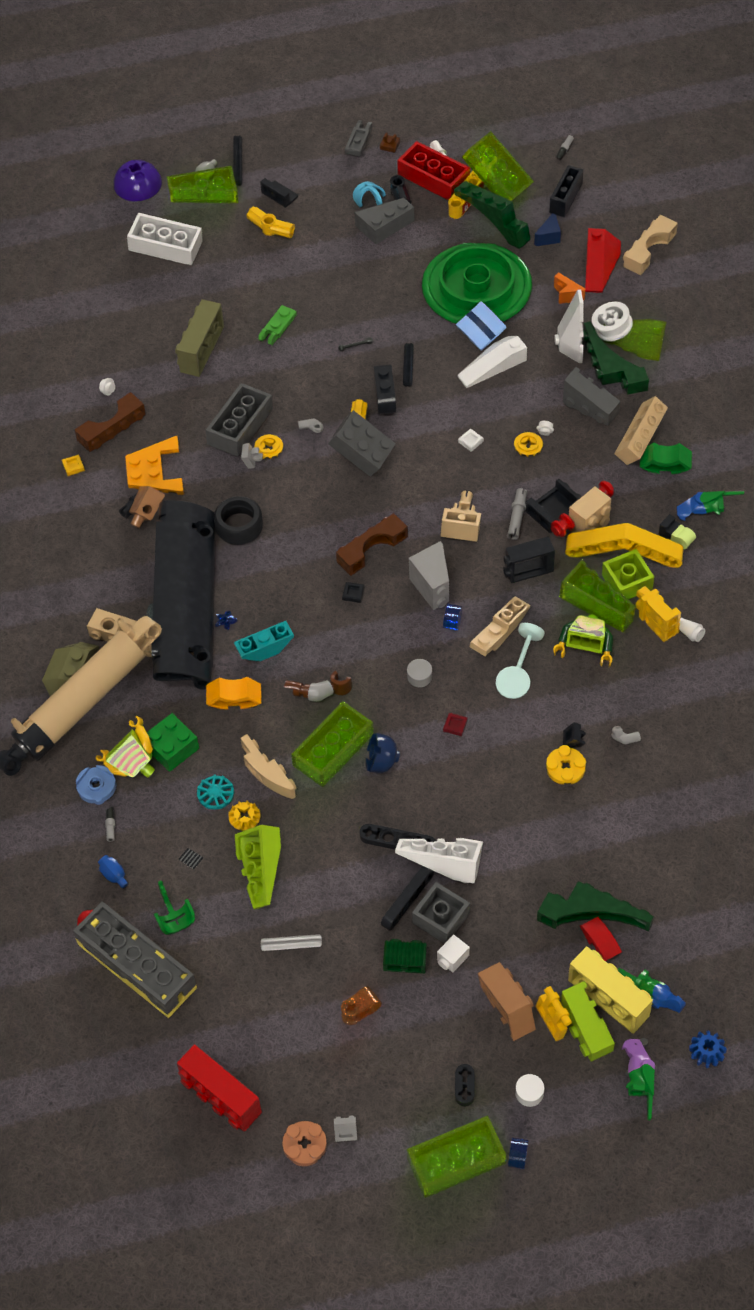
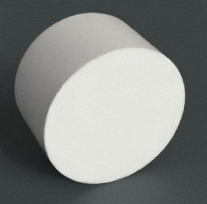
[516,1074,544,1107]

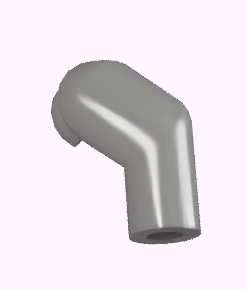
[298,418,323,433]
[611,726,641,745]

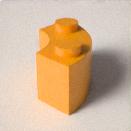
[206,677,261,710]

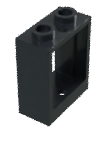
[503,536,555,584]

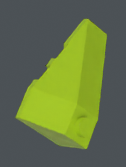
[235,825,281,909]

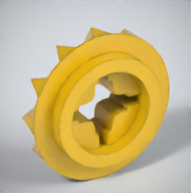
[514,432,543,457]
[254,434,283,459]
[229,800,261,831]

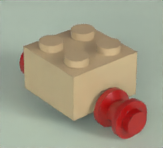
[551,481,614,537]

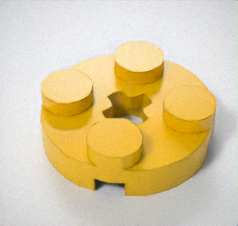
[546,745,586,785]

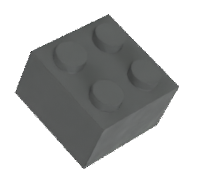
[412,882,470,944]

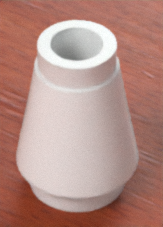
[679,618,705,642]

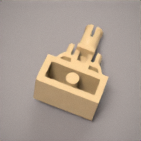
[441,491,481,542]

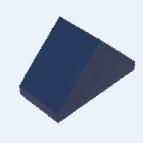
[534,213,561,246]

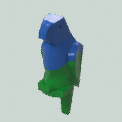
[676,491,744,521]
[618,968,686,1013]

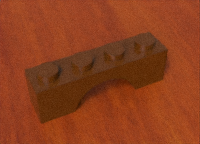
[75,392,146,452]
[336,513,408,576]

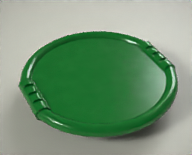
[422,243,532,324]

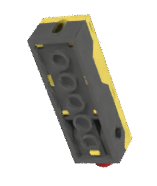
[73,902,197,1018]

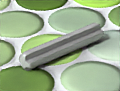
[261,934,322,951]

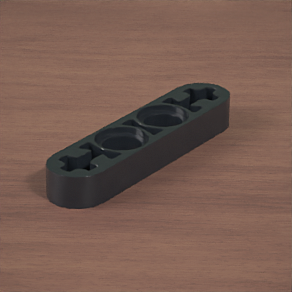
[360,824,436,849]
[381,866,435,931]

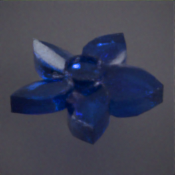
[215,611,238,630]

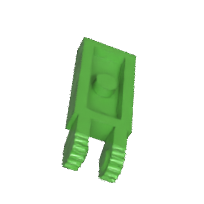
[258,305,297,345]

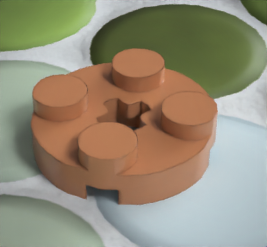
[283,1121,327,1166]

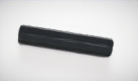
[403,343,414,387]

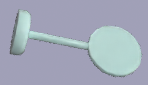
[496,623,545,699]

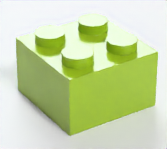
[602,549,654,603]

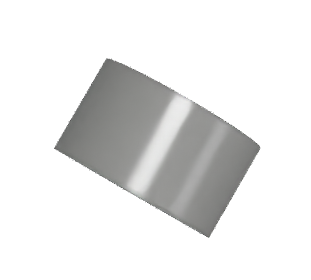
[407,659,432,687]

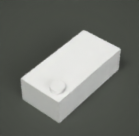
[127,213,203,265]

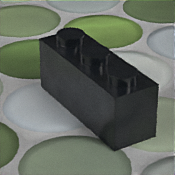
[549,165,584,217]

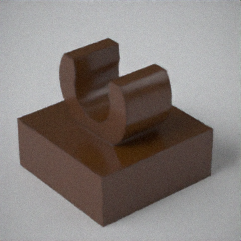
[380,132,400,153]

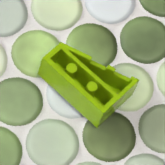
[561,981,615,1062]

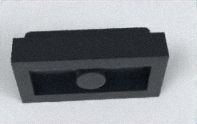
[260,178,298,208]

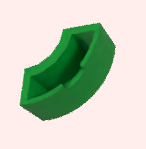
[640,442,692,474]

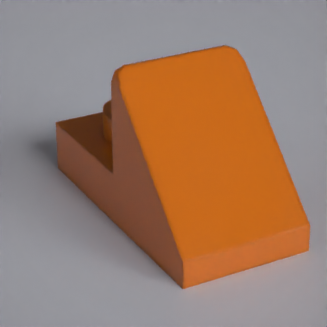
[554,272,586,304]

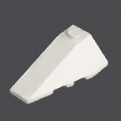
[395,838,483,883]

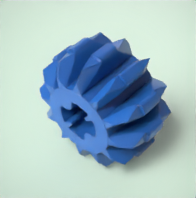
[689,1030,727,1068]

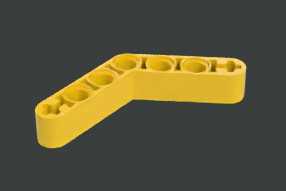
[565,523,683,568]

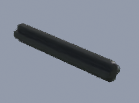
[233,135,242,186]

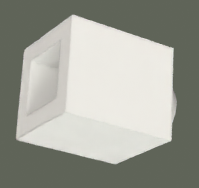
[437,934,470,972]

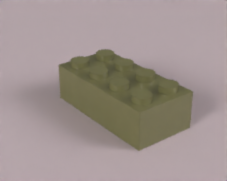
[175,299,224,377]

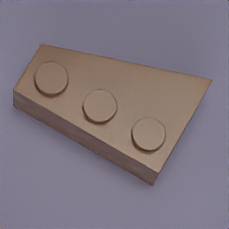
[478,962,536,1041]

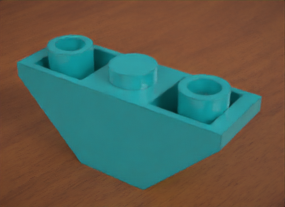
[234,621,294,661]

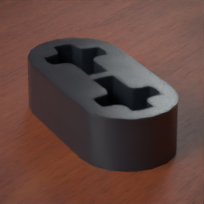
[455,1064,475,1107]

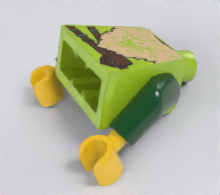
[553,614,613,667]

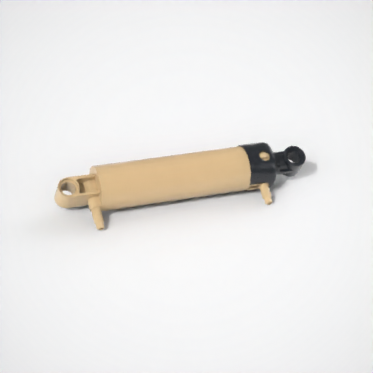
[0,616,162,776]

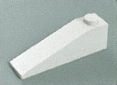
[554,290,583,363]
[458,336,527,388]

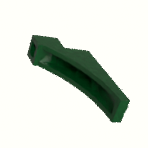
[454,181,531,249]
[582,321,649,395]
[537,881,654,932]

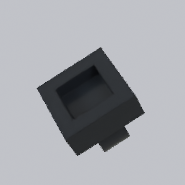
[563,722,586,748]

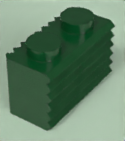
[383,939,427,974]

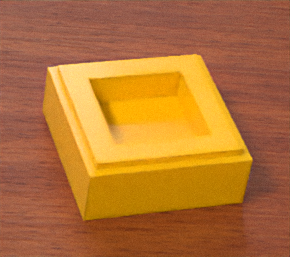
[62,454,85,476]

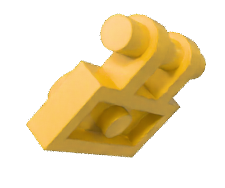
[536,986,572,1041]

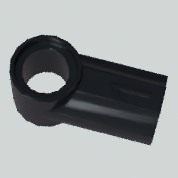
[390,175,411,204]

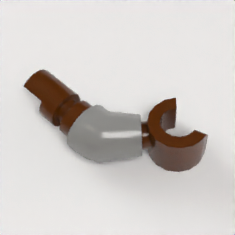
[284,671,352,702]

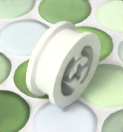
[592,302,633,341]

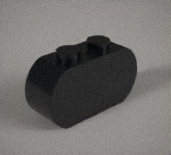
[373,364,396,414]

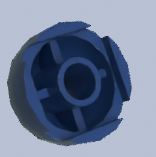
[366,733,400,773]

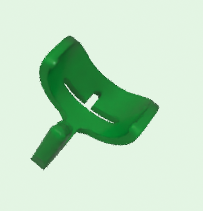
[154,881,195,935]

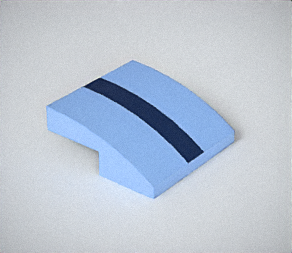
[456,301,507,351]

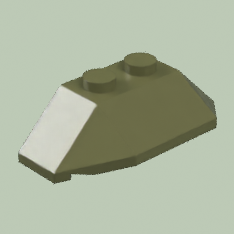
[42,642,99,696]

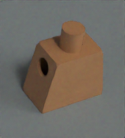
[129,486,165,529]

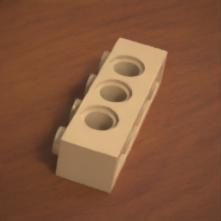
[614,396,668,465]
[87,608,152,657]

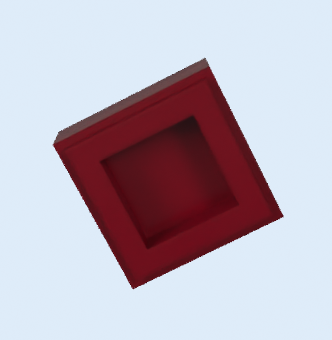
[443,713,468,737]

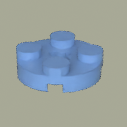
[76,765,116,805]

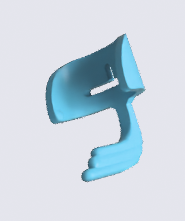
[353,181,386,207]

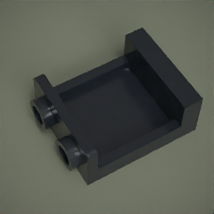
[525,479,582,534]

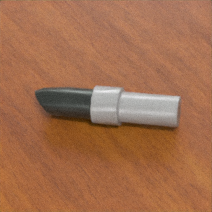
[556,135,574,159]
[105,806,115,842]

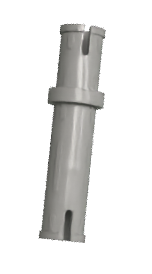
[507,488,528,540]

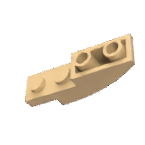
[470,596,530,656]
[241,734,297,799]

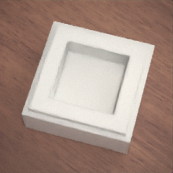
[458,429,484,452]

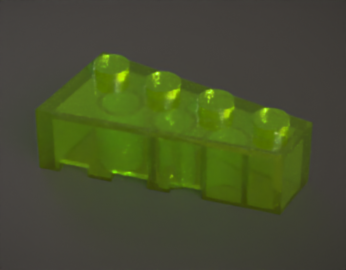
[167,166,238,203]
[559,560,636,632]

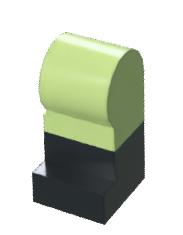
[658,514,696,549]

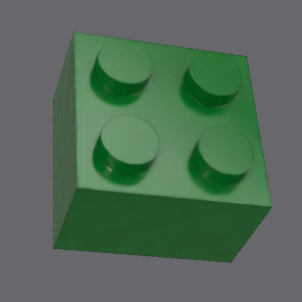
[147,713,200,772]

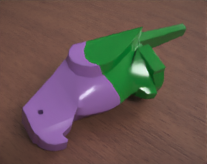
[622,1039,655,1121]

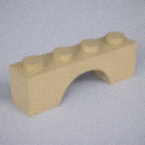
[623,215,678,275]

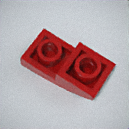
[580,917,622,961]

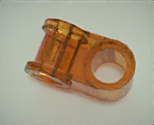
[341,986,382,1025]

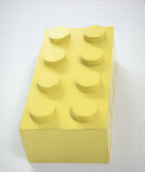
[568,946,653,1034]

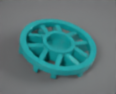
[197,775,234,810]

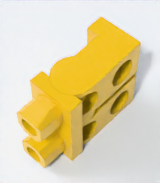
[635,586,681,642]

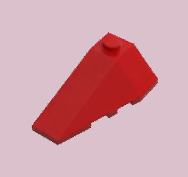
[585,228,621,293]

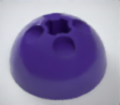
[114,160,162,201]

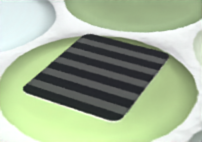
[179,848,203,869]

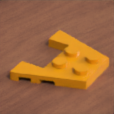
[125,436,184,495]

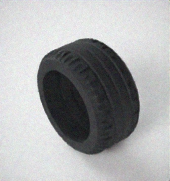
[214,496,263,545]

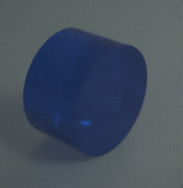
[443,604,462,630]
[508,1137,529,1169]

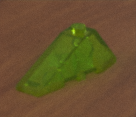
[601,319,667,361]

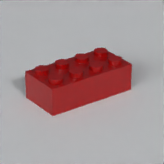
[397,141,470,200]
[177,1044,262,1132]

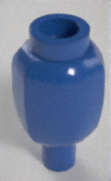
[98,855,128,889]

